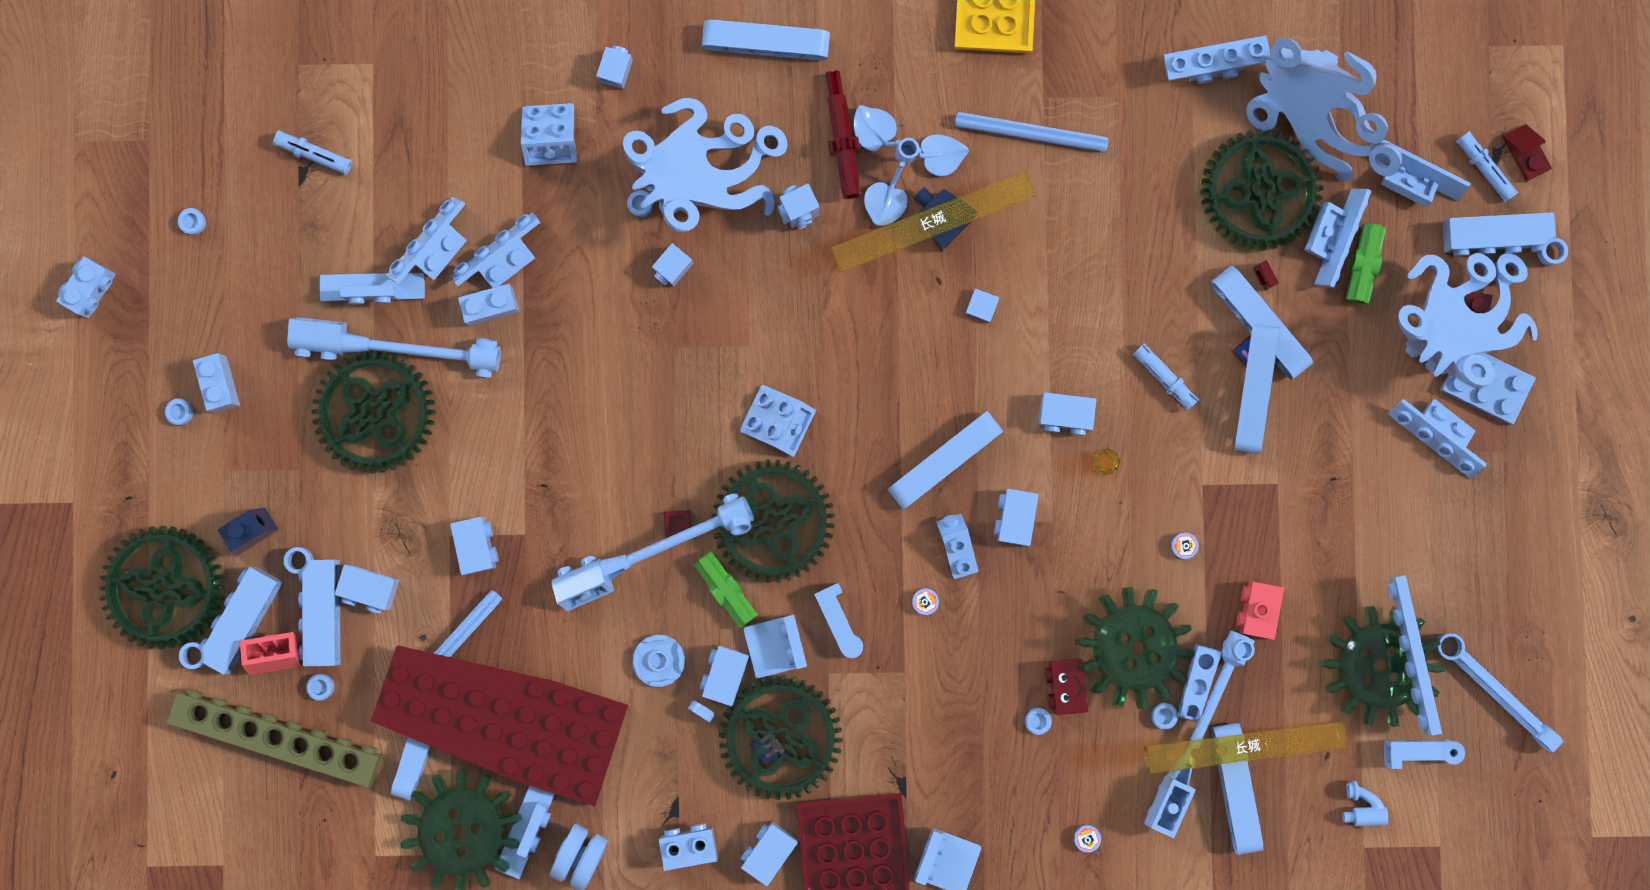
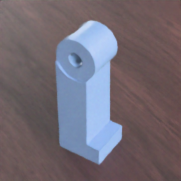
[814,583,863,658]
[1177,644,1222,722]
[391,737,431,801]
[1384,740,1465,769]

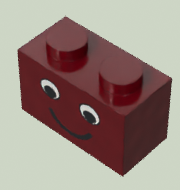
[1045,658,1088,715]

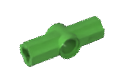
[1345,223,1386,305]
[693,551,758,628]

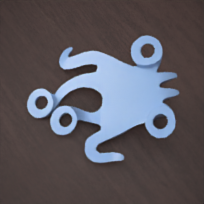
[1246,38,1402,181]
[623,98,787,233]
[1398,253,1538,388]

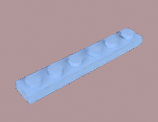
[1387,575,1442,736]

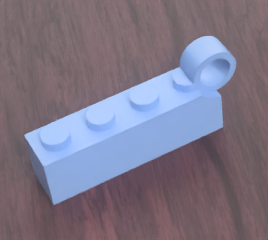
[1442,212,1568,266]
[284,547,341,666]
[179,567,283,675]

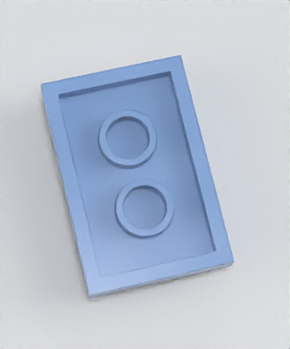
[1440,353,1536,425]

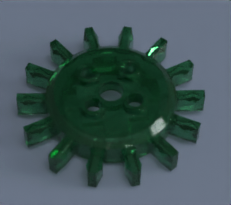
[1075,587,1195,709]
[1320,605,1445,727]
[400,769,522,890]

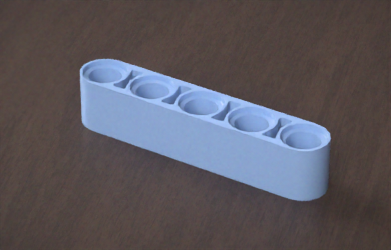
[702,20,830,61]
[1210,265,1313,380]
[1235,324,1280,454]
[887,411,1003,510]
[1211,723,1263,856]

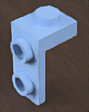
[936,514,978,579]

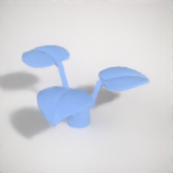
[854,105,969,226]

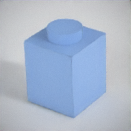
[596,46,633,90]
[652,243,694,287]

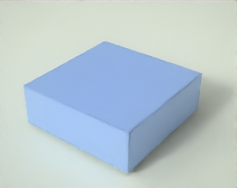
[966,289,999,323]

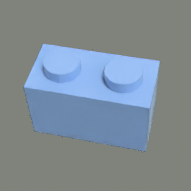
[458,284,520,326]
[193,353,240,413]
[1038,392,1096,435]
[993,489,1039,546]
[450,517,499,575]
[334,564,399,614]
[699,645,750,706]
[740,821,798,886]

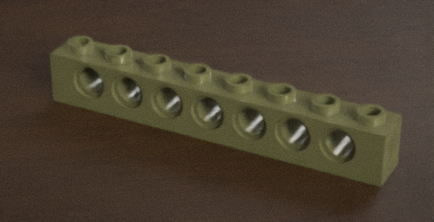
[167,689,383,788]

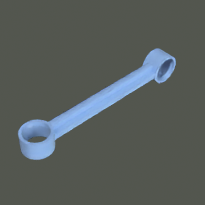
[1434,633,1564,754]

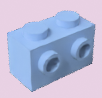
[778,184,820,229]
[56,256,116,318]
[659,823,718,871]

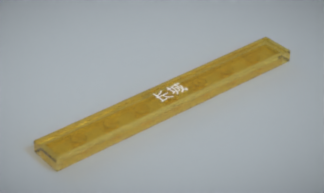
[831,171,1036,273]
[1144,721,1348,774]

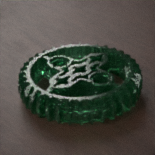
[1200,129,1323,251]
[312,351,436,474]
[712,459,835,583]
[99,526,225,650]
[718,675,843,800]

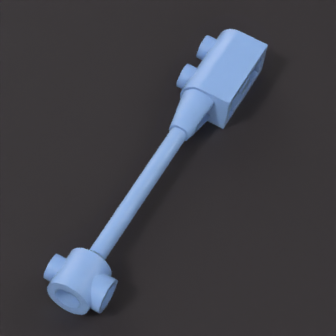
[287,317,501,377]
[552,494,754,612]
[1144,630,1255,838]

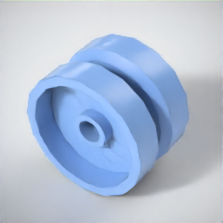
[549,823,609,890]

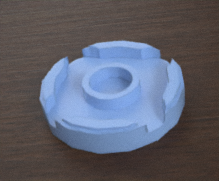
[632,635,685,687]

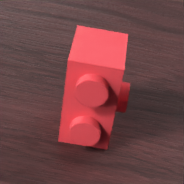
[1236,582,1284,640]
[240,632,302,676]

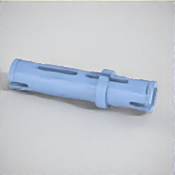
[273,130,352,175]
[1456,131,1518,202]
[1133,343,1199,411]

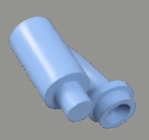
[1343,780,1388,826]

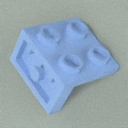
[521,103,577,166]
[740,385,816,457]
[744,615,807,678]
[914,828,981,890]

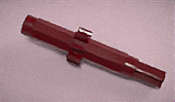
[826,70,861,199]

